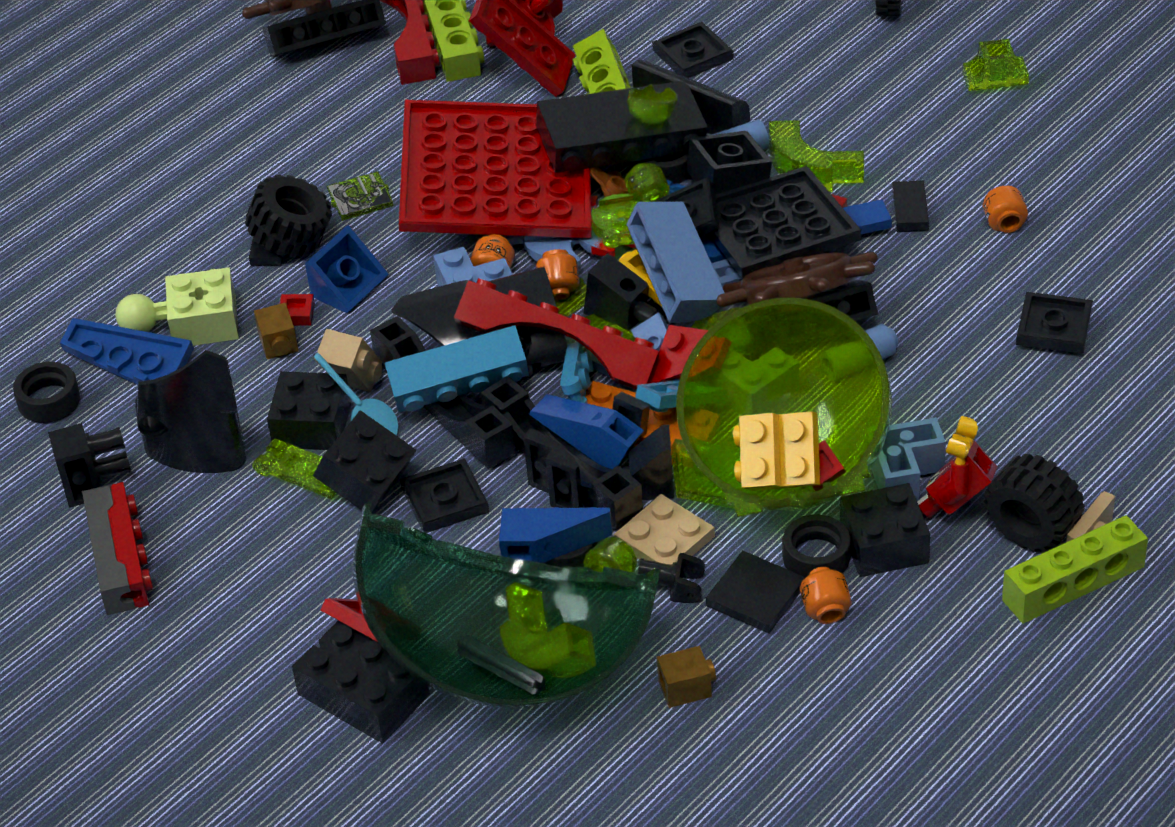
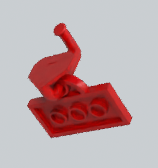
[469,0,575,97]

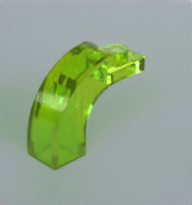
[769,120,864,192]
[499,582,596,678]

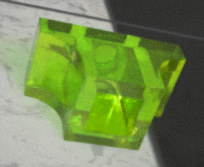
[962,39,1029,91]

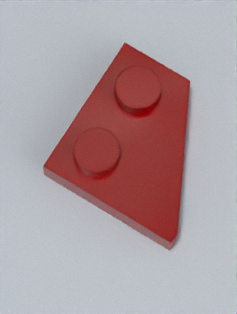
[647,325,728,384]

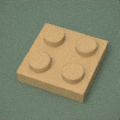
[614,494,715,565]

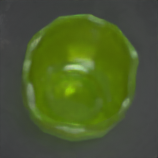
[627,84,678,124]

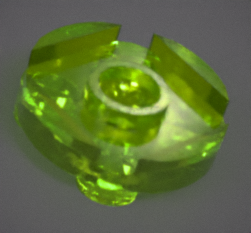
[591,194,648,248]

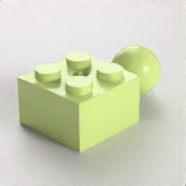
[116,267,239,346]

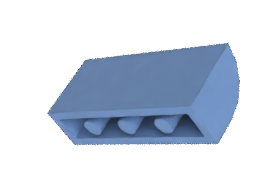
[626,202,725,323]

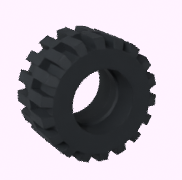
[245,175,332,258]
[983,454,1085,552]

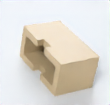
[315,329,382,392]

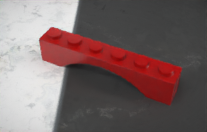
[380,0,440,85]
[454,278,659,390]

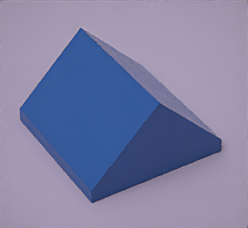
[305,225,389,313]

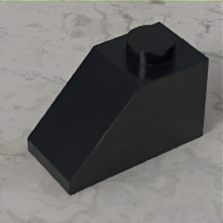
[623,424,674,501]

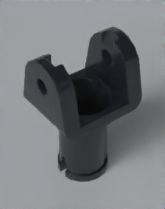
[636,553,705,603]

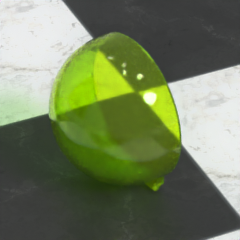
[676,297,892,517]

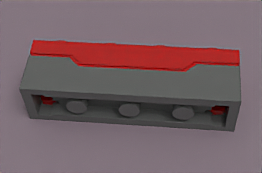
[82,482,153,615]

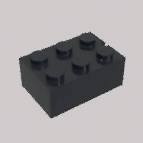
[292,620,430,744]

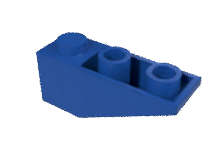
[529,394,644,469]
[499,507,613,565]

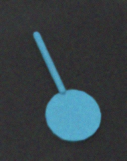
[314,353,398,435]

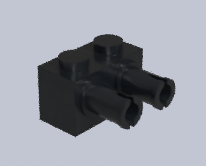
[48,423,132,508]

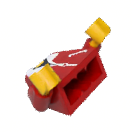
[917,416,998,518]

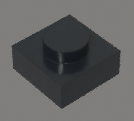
[613,392,650,438]

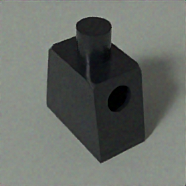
[583,253,659,332]

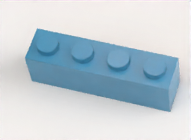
[385,325,529,412]

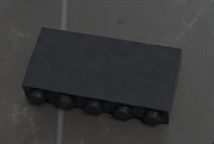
[536,80,707,173]

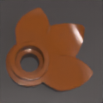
[590,167,646,204]

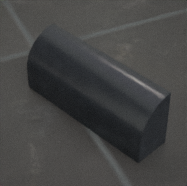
[632,60,750,135]

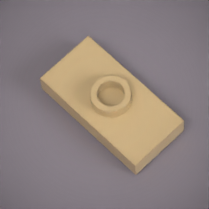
[1066,491,1115,542]

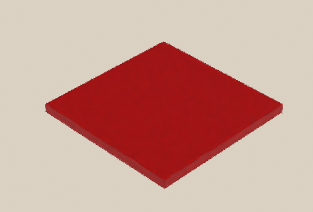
[399,100,592,238]

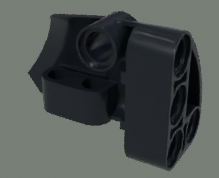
[391,267,567,381]
[135,350,246,473]

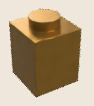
[254,303,299,359]
[657,646,716,708]

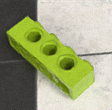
[423,0,485,82]
[572,28,631,94]
[1002,515,1148,624]

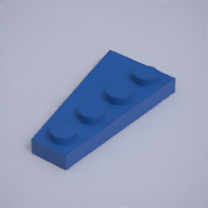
[60,318,194,385]

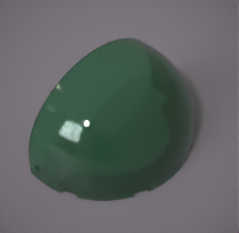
[353,502,660,707]

